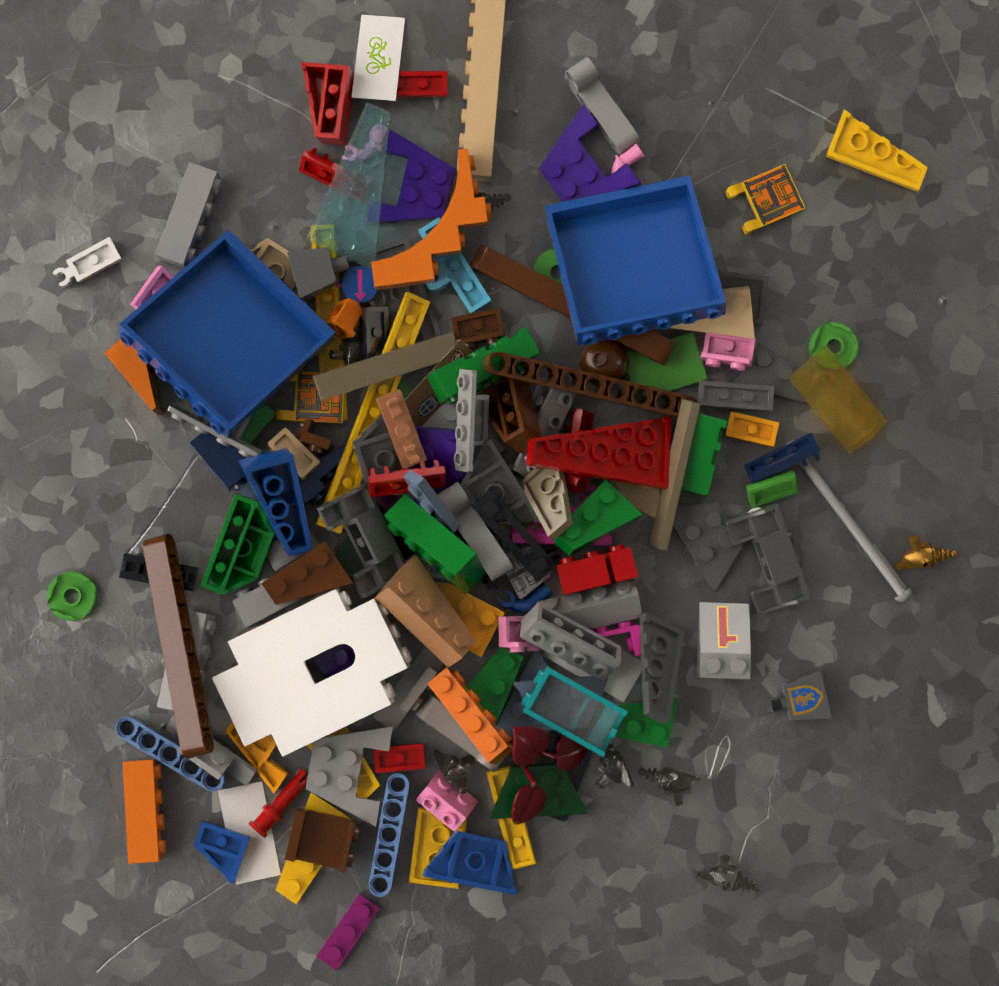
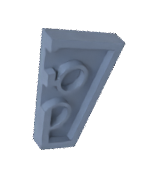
[403,470,461,533]

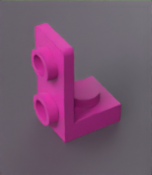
[593,621,641,656]

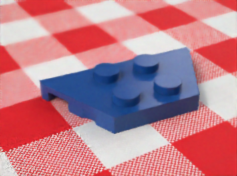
[422,830,517,895]

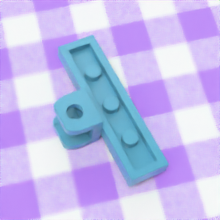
[418,217,491,314]

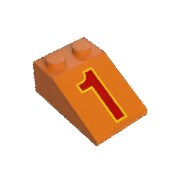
[104,339,164,415]

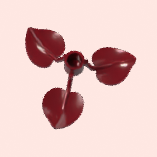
[511,726,588,825]

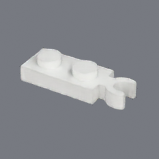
[53,237,123,288]

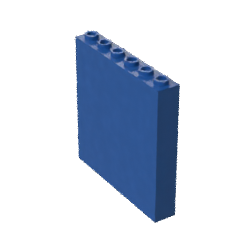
[545,175,726,345]
[119,230,336,438]

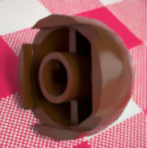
[579,339,630,386]

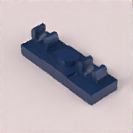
[744,433,820,484]

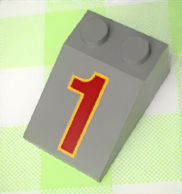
[697,602,751,679]

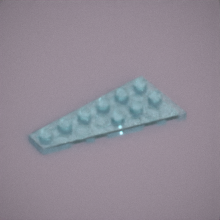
[306,102,391,269]

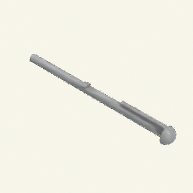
[786,439,912,602]

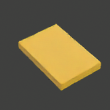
[409,806,467,889]

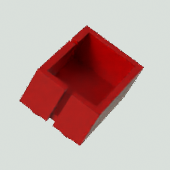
[556,544,638,595]

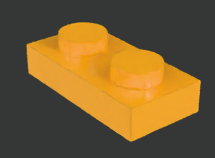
[725,411,779,447]

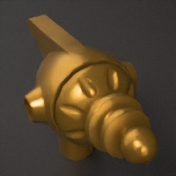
[894,535,958,570]

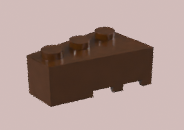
[478,378,542,455]
[261,541,354,605]

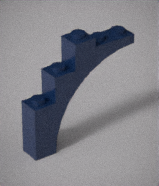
[190,432,346,507]

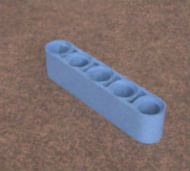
[115,716,227,791]
[369,772,410,897]

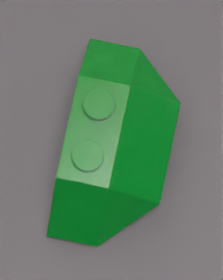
[200,493,275,595]

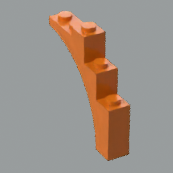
[371,148,492,290]

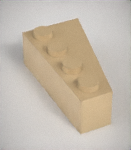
[670,286,755,339]

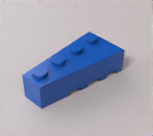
[238,448,313,556]

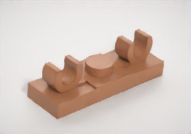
[376,389,427,469]

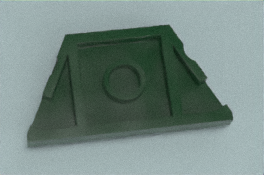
[490,764,587,819]

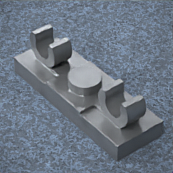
[698,380,774,412]

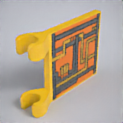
[725,164,805,235]
[276,372,345,424]

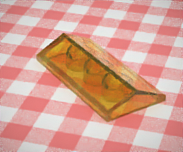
[788,346,887,453]

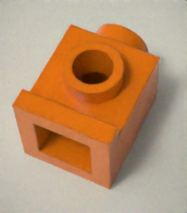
[325,298,362,340]

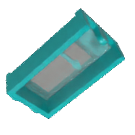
[521,666,628,757]

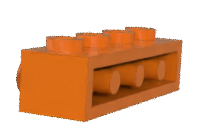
[427,667,513,765]
[123,758,166,864]

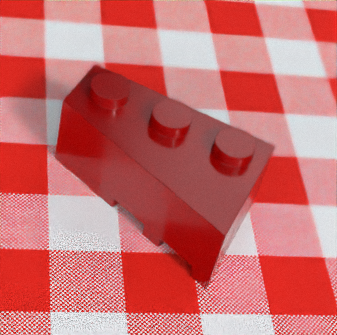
[301,62,354,146]

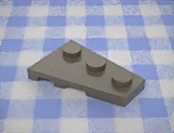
[519,467,573,540]

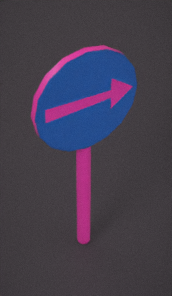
[295,266,378,303]

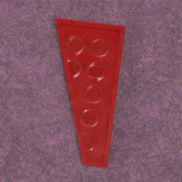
[527,416,672,490]

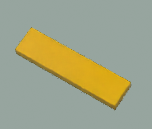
[486,765,536,870]

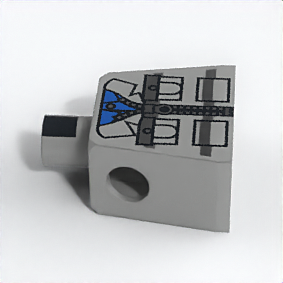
[506,546,560,599]

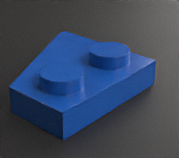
[194,820,250,884]

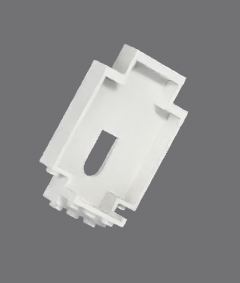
[212,588,412,757]

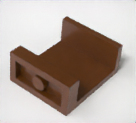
[285,807,360,873]

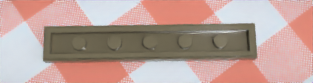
[313,332,456,400]
[649,399,700,551]

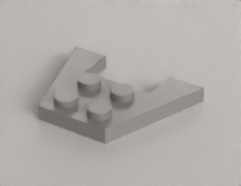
[306,726,393,827]

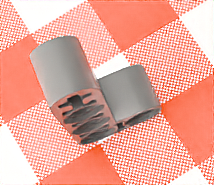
[565,57,640,155]
[437,482,514,581]
[415,694,505,772]

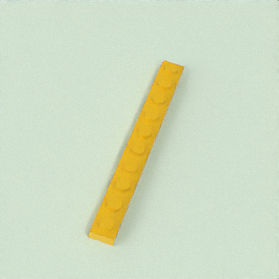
[316,292,430,534]

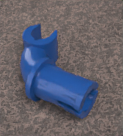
[498,582,553,612]

